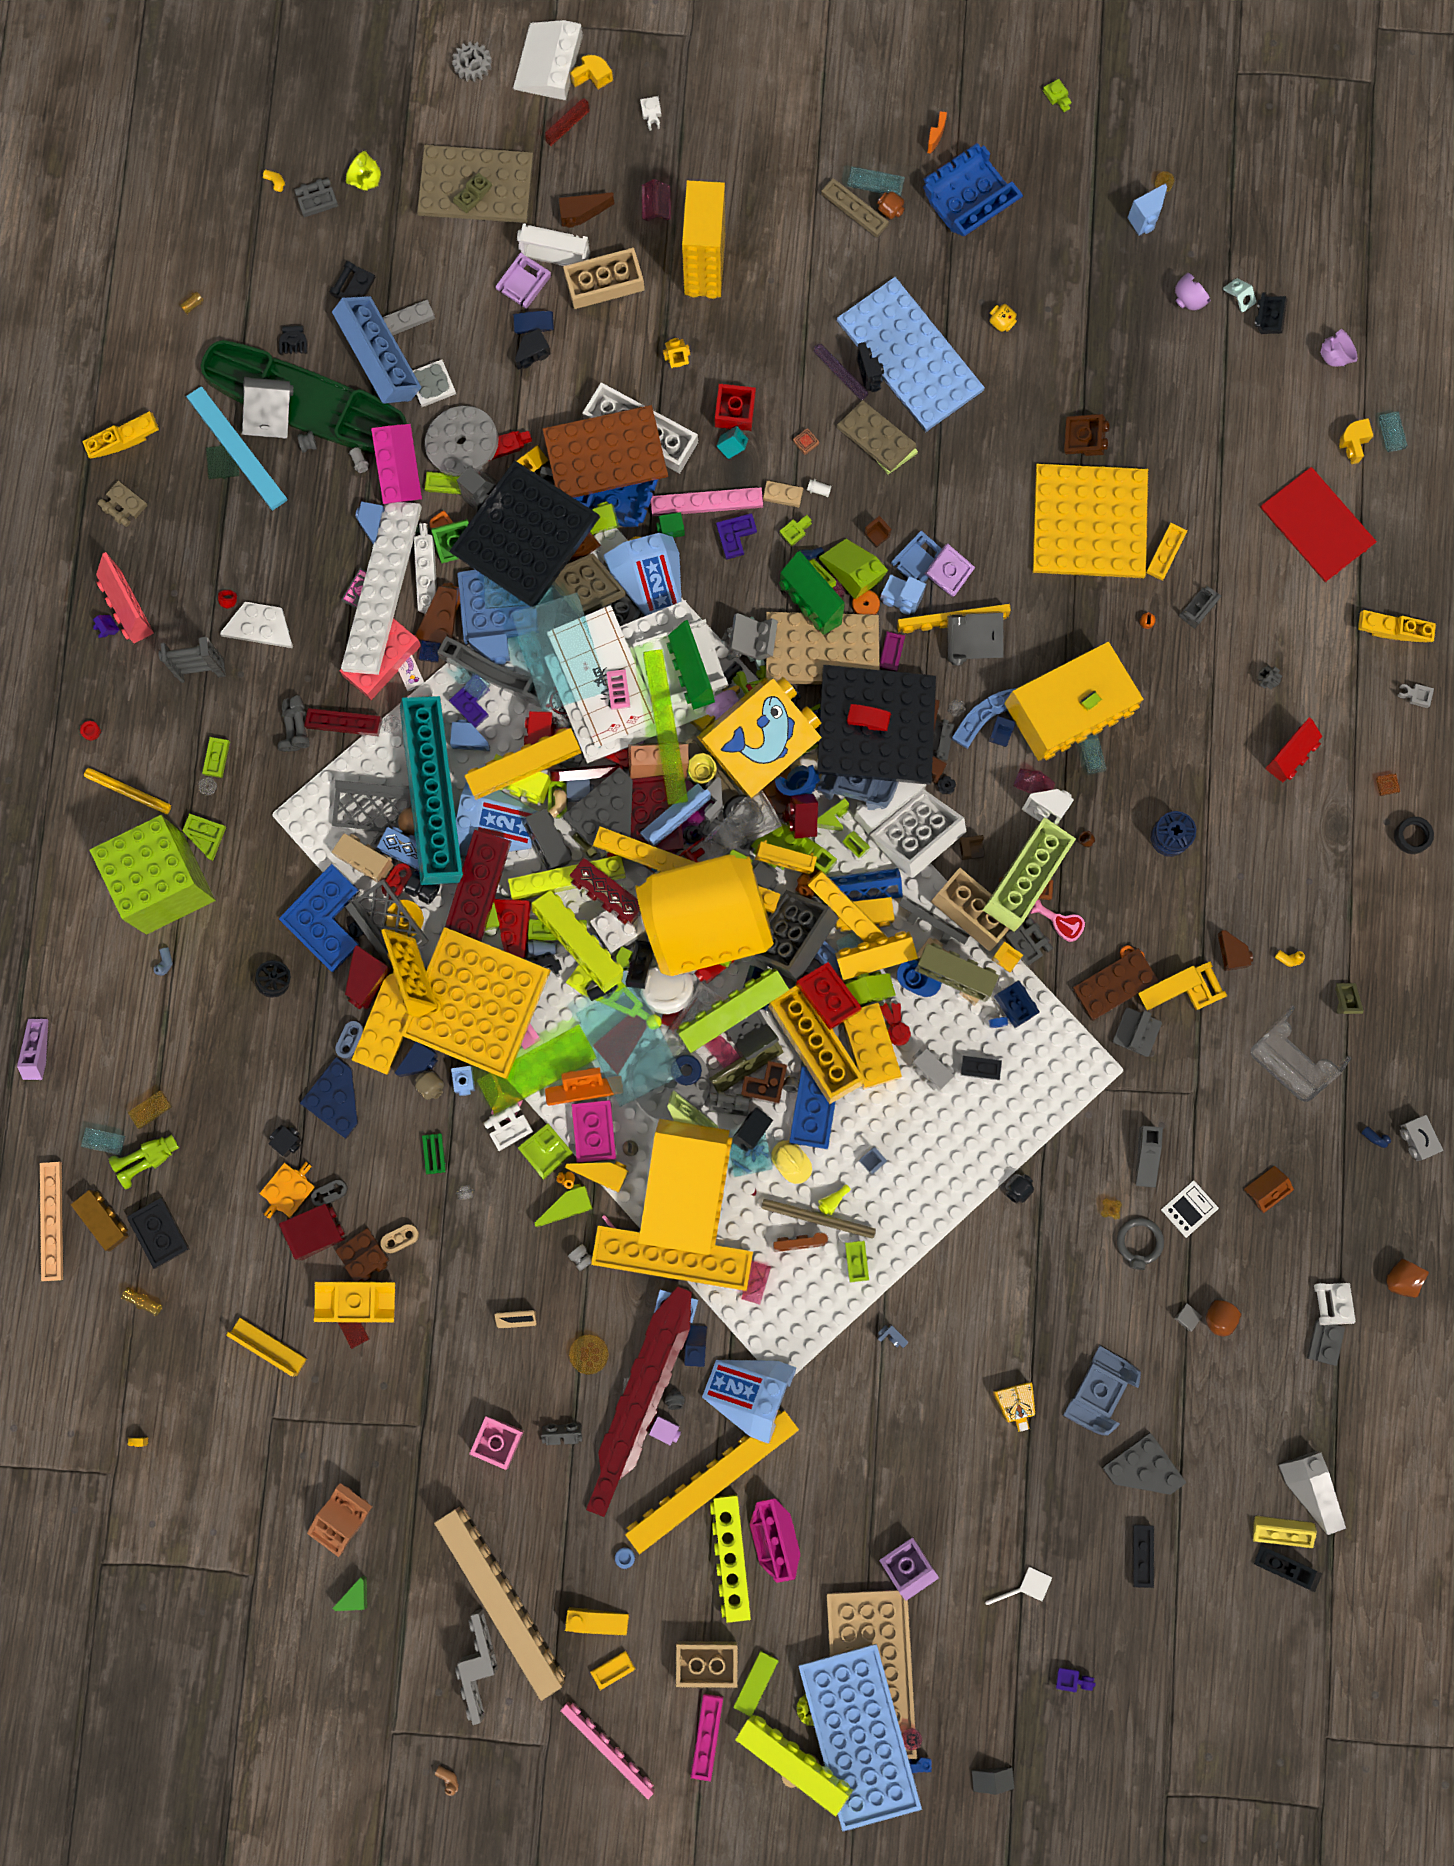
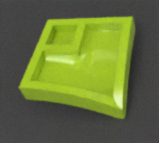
[518,1123,573,1180]

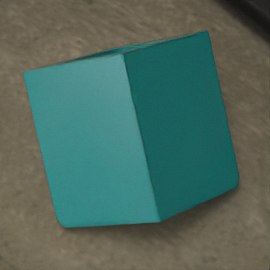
[717,426,748,459]

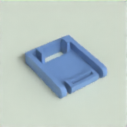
[891,531,942,583]

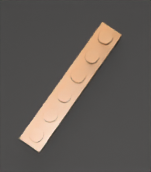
[40,1162,63,1281]

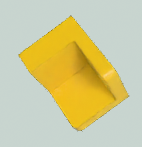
[991,941,1023,972]

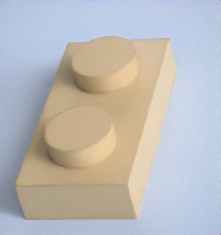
[763,481,803,508]

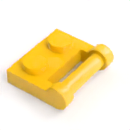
[1187,961,1227,1010]

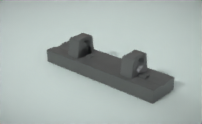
[898,896,970,945]

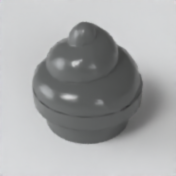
[665,1388,685,1410]

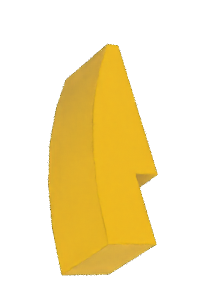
[1138,966,1203,1011]

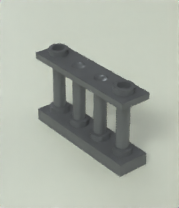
[158,637,226,683]

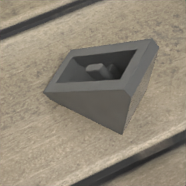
[972,1767,1014,1795]

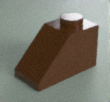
[1218,930,1253,971]

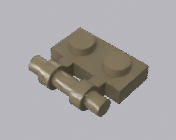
[98,481,148,527]

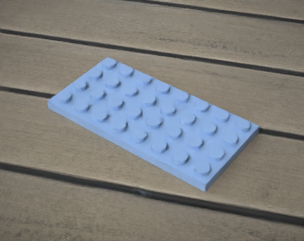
[837,277,985,432]
[799,1643,922,1831]

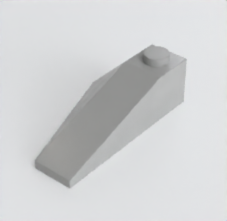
[1278,1451,1346,1535]

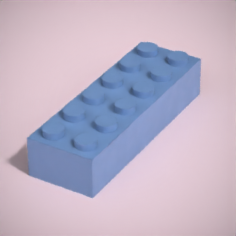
[332,296,422,404]

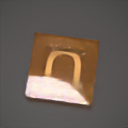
[1376,774,1400,796]

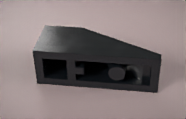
[1254,1546,1323,1592]

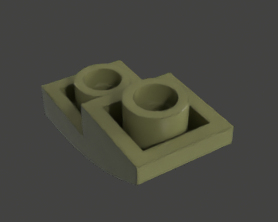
[453,173,492,213]

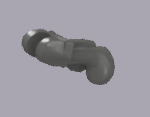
[277,695,310,752]

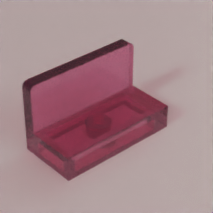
[642,179,671,221]

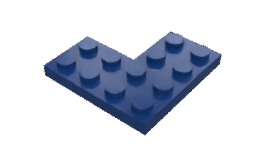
[279,864,360,972]

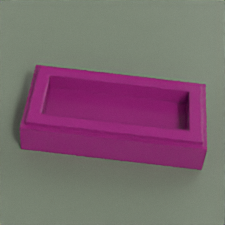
[879,632,905,672]

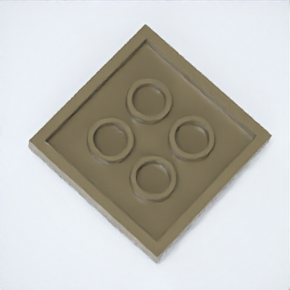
[552,553,626,617]

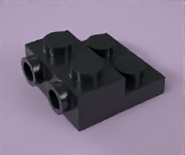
[856,342,884,392]

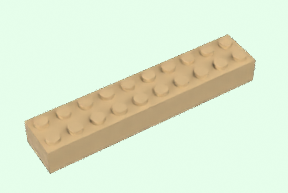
[434,1506,565,1701]

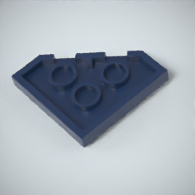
[300,1057,358,1139]

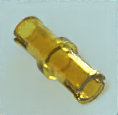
[121,1287,162,1316]

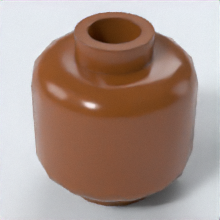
[877,191,905,220]

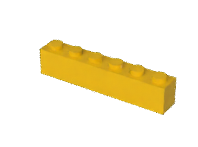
[464,728,581,800]

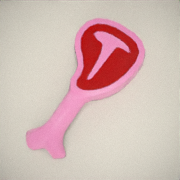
[1030,899,1085,942]

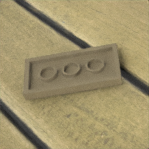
[837,400,916,472]

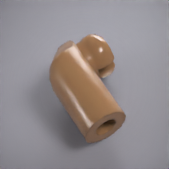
[435,1765,459,1796]

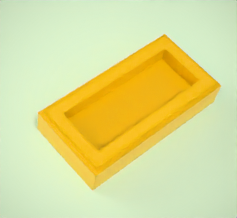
[590,1650,636,1690]

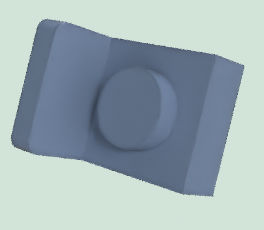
[877,1325,909,1348]

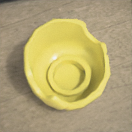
[688,753,717,784]

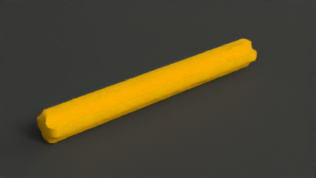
[84,768,172,814]

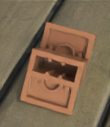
[307,1483,372,1557]

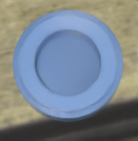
[615,1547,635,1569]

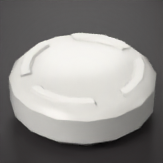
[640,964,694,1014]

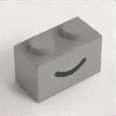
[1400,1115,1443,1161]

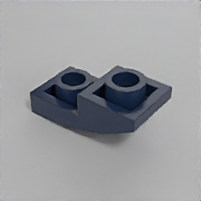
[513,311,554,334]

